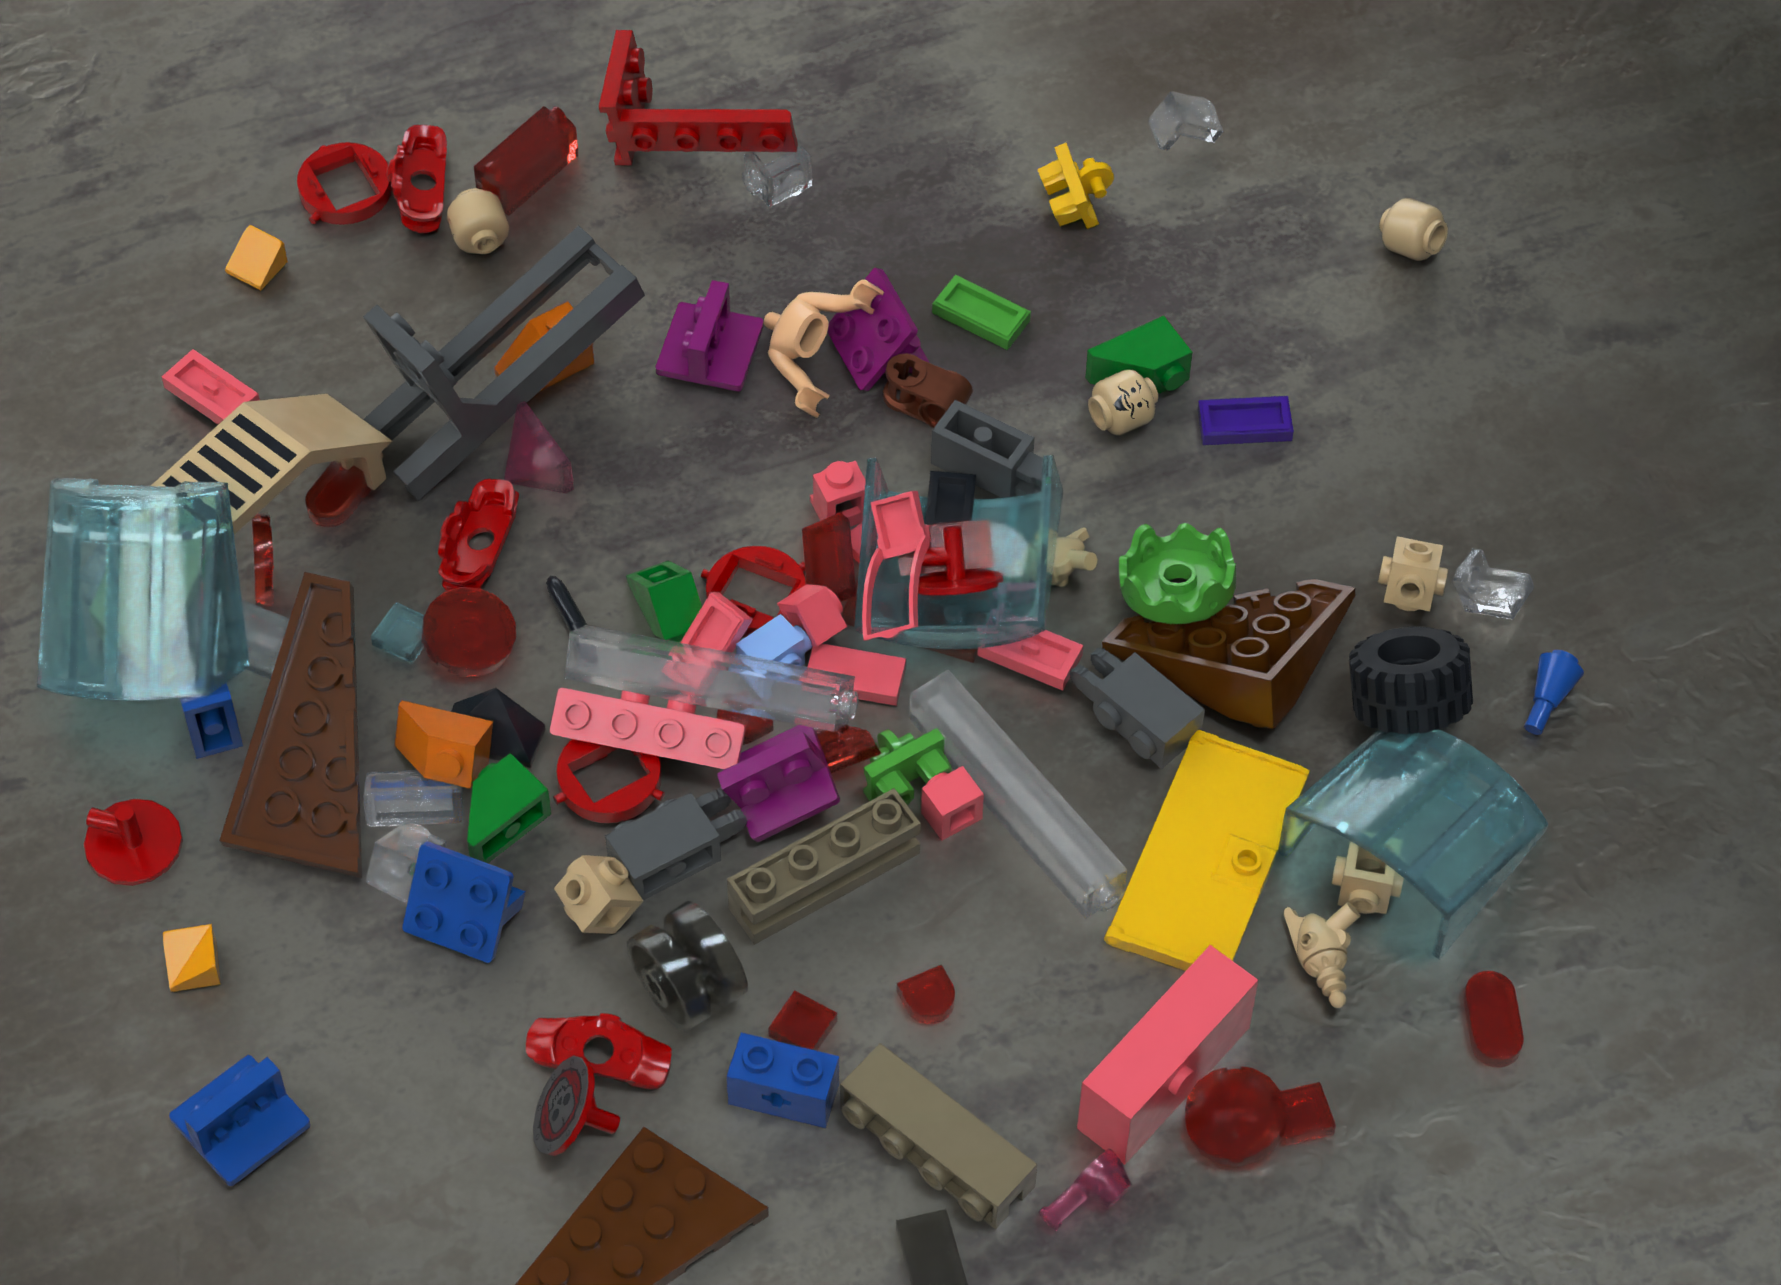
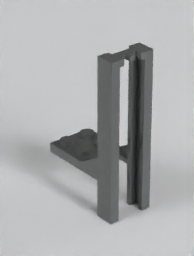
[363,225,645,501]

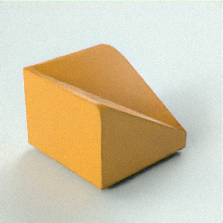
[162,924,221,992]

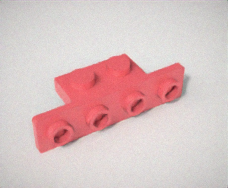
[550,688,746,769]

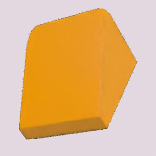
[225,225,288,291]

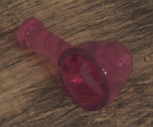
[1039,1148,1132,1231]

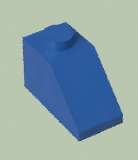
[177,675,243,759]

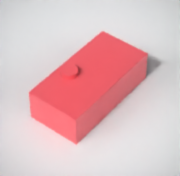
[1077,945,1258,1165]

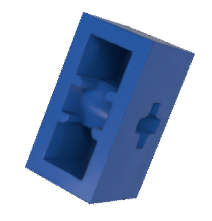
[726,1032,839,1128]

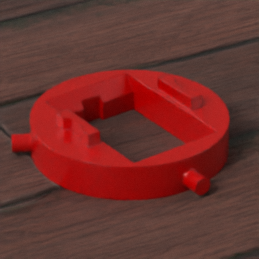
[297,142,393,225]
[701,546,807,638]
[553,739,665,823]

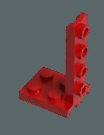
[599,30,798,166]

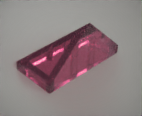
[504,401,574,494]

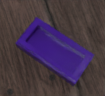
[1197,396,1294,445]

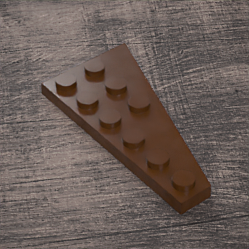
[219,572,362,878]
[515,1127,769,1285]

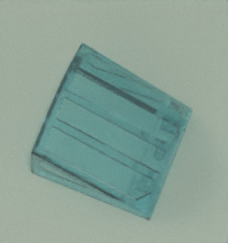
[855,455,1063,649]
[37,478,249,700]
[1278,730,1548,960]

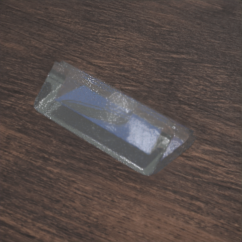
[363,770,464,827]

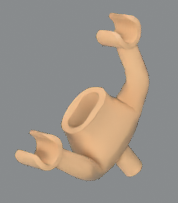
[764,280,884,418]

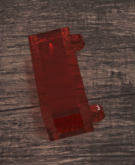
[473,106,578,216]

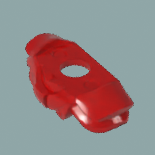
[386,124,447,233]
[438,479,519,597]
[526,1013,672,1090]

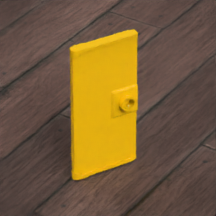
[1104,730,1310,971]

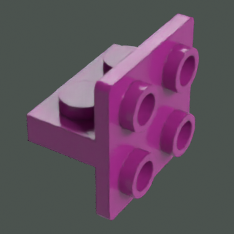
[827,268,929,391]
[655,280,764,391]
[717,721,840,842]

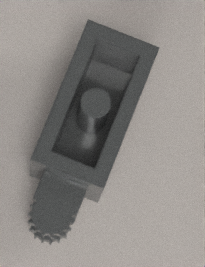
[931,400,1056,505]
[1069,647,1205,769]
[605,788,748,900]

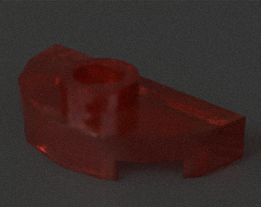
[816,722,882,774]

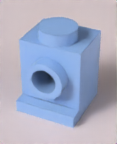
[736,614,812,700]

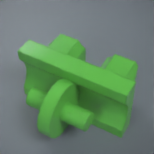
[863,728,952,805]

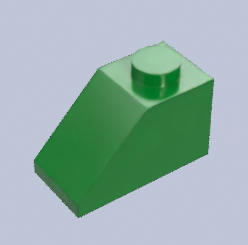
[1085,315,1193,394]
[626,560,702,643]
[467,753,551,863]

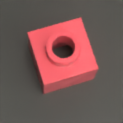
[777,584,847,646]
[921,766,984,841]

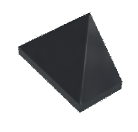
[451,688,546,768]

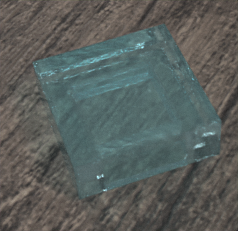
[371,602,437,664]

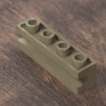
[727,788,921,945]
[840,1043,1037,1229]

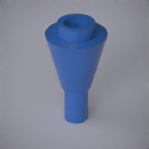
[1524,650,1584,735]

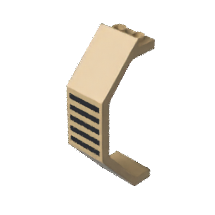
[89,394,392,686]

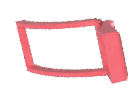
[862,491,930,641]

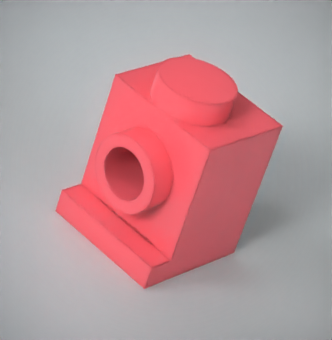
[810,460,870,535]

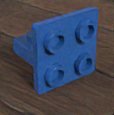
[402,841,526,963]
[169,1055,310,1186]

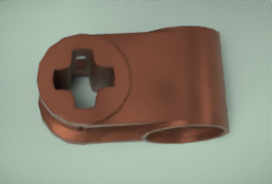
[883,353,973,428]

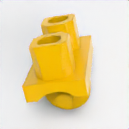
[1038,142,1114,229]

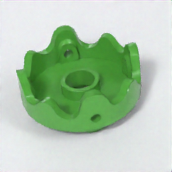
[1119,523,1236,624]

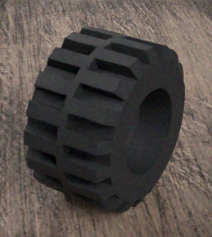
[1349,627,1473,734]

